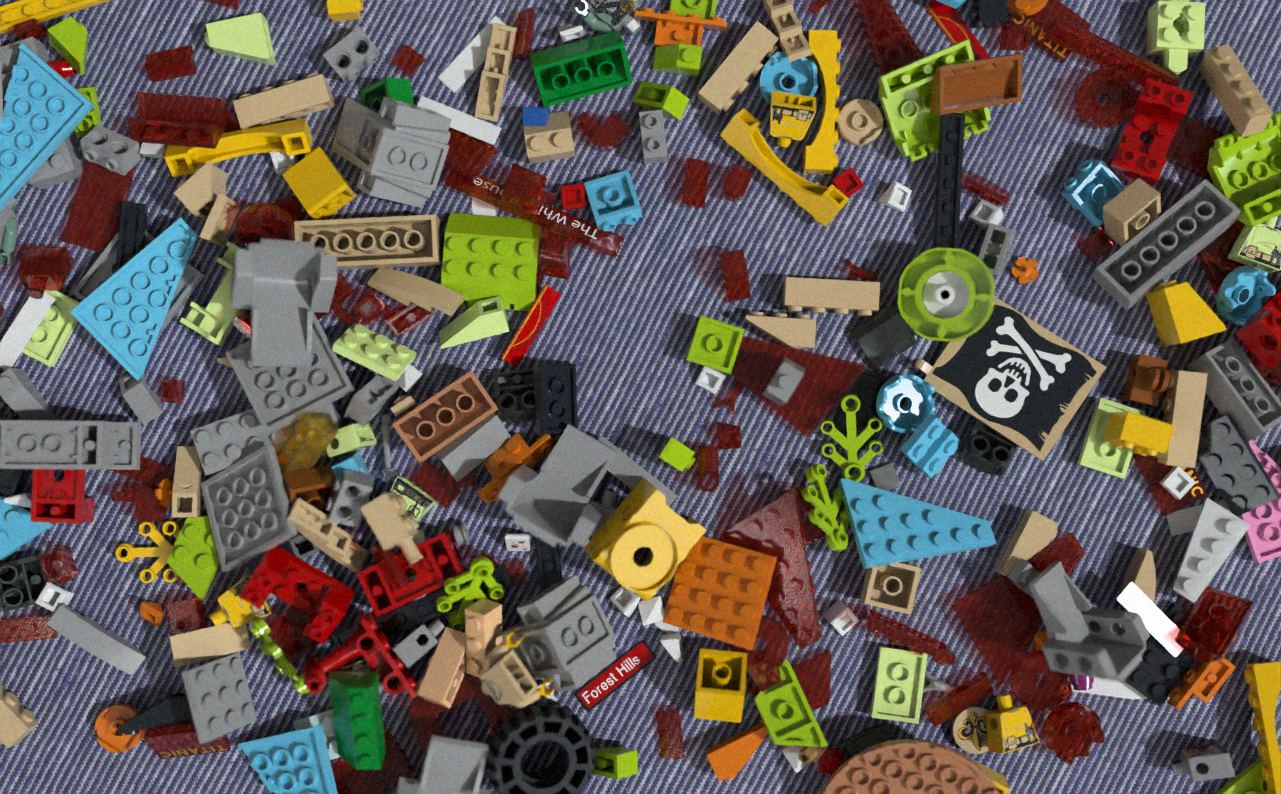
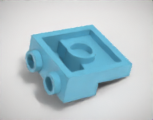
[1061,159,1124,226]
[584,170,643,231]
[900,413,961,478]

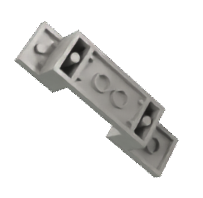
[0,420,141,470]

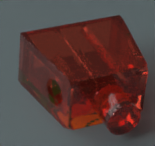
[499,163,558,216]
[18,246,75,299]

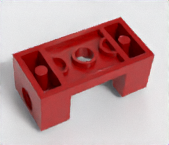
[1108,77,1194,187]
[1235,287,1281,369]
[30,469,95,524]
[357,530,468,617]
[239,546,355,644]

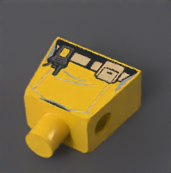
[770,90,816,147]
[210,575,273,628]
[986,694,1040,754]

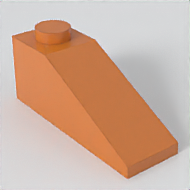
[705,721,768,781]

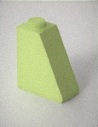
[204,12,276,65]

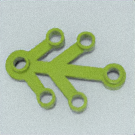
[820,394,883,482]
[802,464,850,551]
[436,557,504,632]
[249,617,309,695]

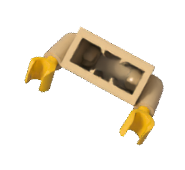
[480,630,556,708]

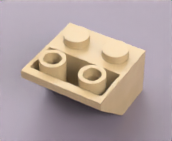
[174,161,227,220]

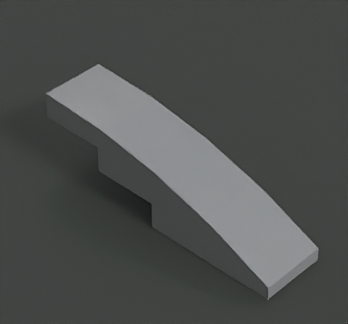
[598,435,677,507]
[47,604,147,676]

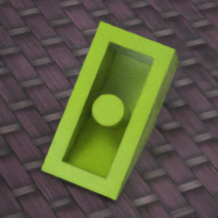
[47,16,88,76]
[653,43,703,77]
[632,81,690,120]
[658,437,696,472]
[590,747,638,779]

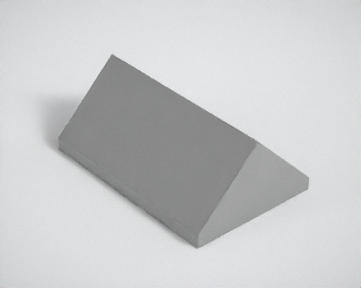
[433,413,511,483]

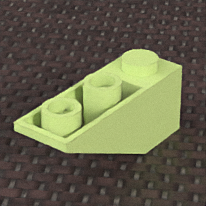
[439,296,509,349]

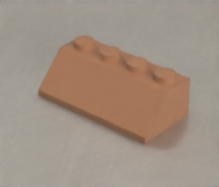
[392,370,498,463]

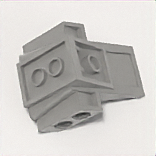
[331,96,452,208]
[230,239,337,368]
[498,424,617,547]
[1029,560,1150,682]
[502,575,617,693]
[395,736,494,794]

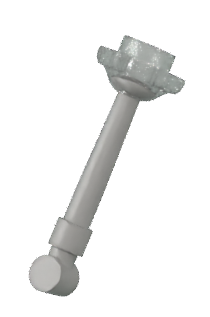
[377,414,400,482]

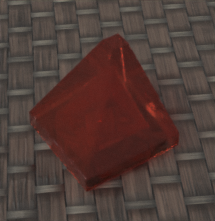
[716,422,741,450]

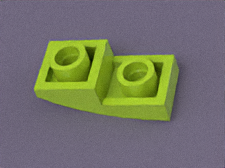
[75,87,101,137]

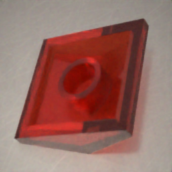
[265,606,330,663]

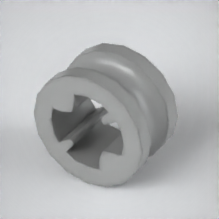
[453,522,471,545]

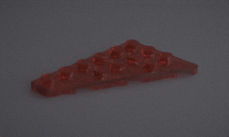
[731,337,866,438]
[722,487,823,650]
[951,532,1085,685]

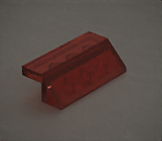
[128,92,227,149]

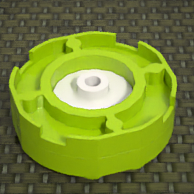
[897,247,996,342]

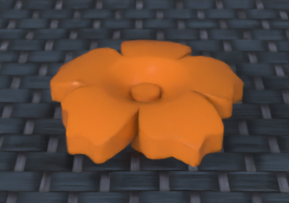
[1011,256,1039,285]
[155,478,174,507]

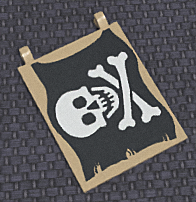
[914,297,1106,461]

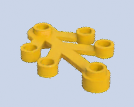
[115,521,181,583]

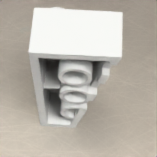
[1171,498,1250,603]

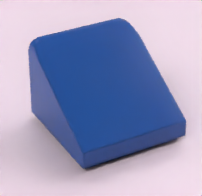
[523,107,551,126]

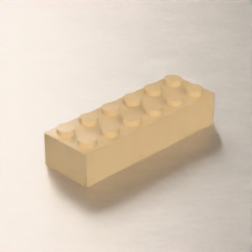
[294,214,442,270]

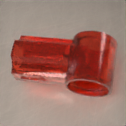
[698,446,719,493]

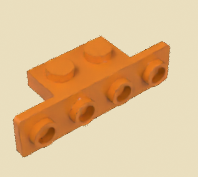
[634,8,727,46]
[476,432,557,504]
[1167,630,1237,710]

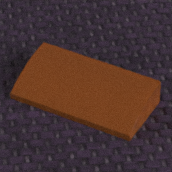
[930,53,1023,115]

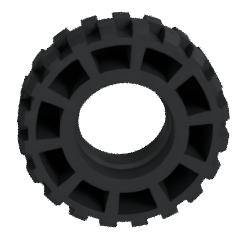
[485,700,596,794]

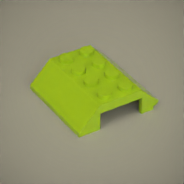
[879,39,992,162]
[1207,111,1281,228]
[441,213,543,311]

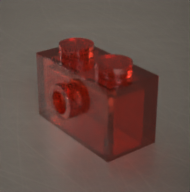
[165,596,208,636]

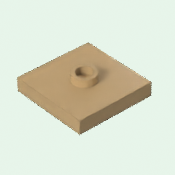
[199,193,241,247]

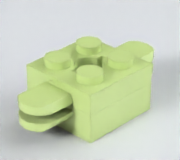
[1146,0,1205,76]

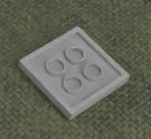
[181,652,257,744]

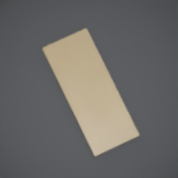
[169,622,251,668]

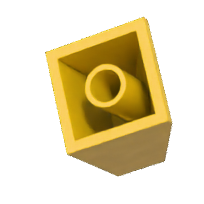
[282,147,358,220]
[1146,280,1226,347]
[694,648,747,723]

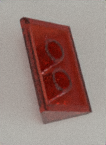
[1175,586,1253,664]

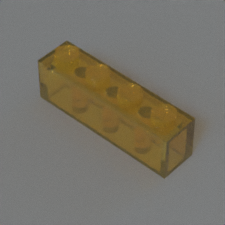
[276,413,338,475]

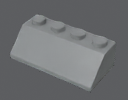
[1187,338,1281,442]

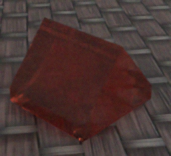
[161,379,185,404]

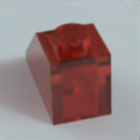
[718,249,751,303]

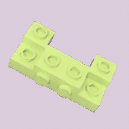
[180,241,247,346]

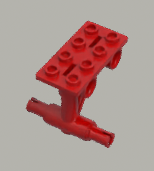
[302,609,418,698]

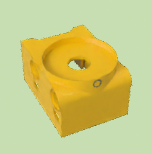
[584,477,706,601]

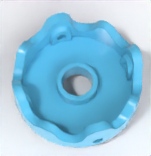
[759,52,818,106]
[1215,265,1276,325]
[876,374,936,434]

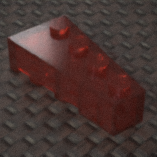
[855,0,924,76]

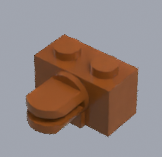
[1122,354,1170,407]

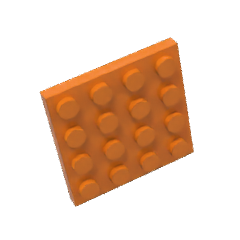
[663,535,777,650]

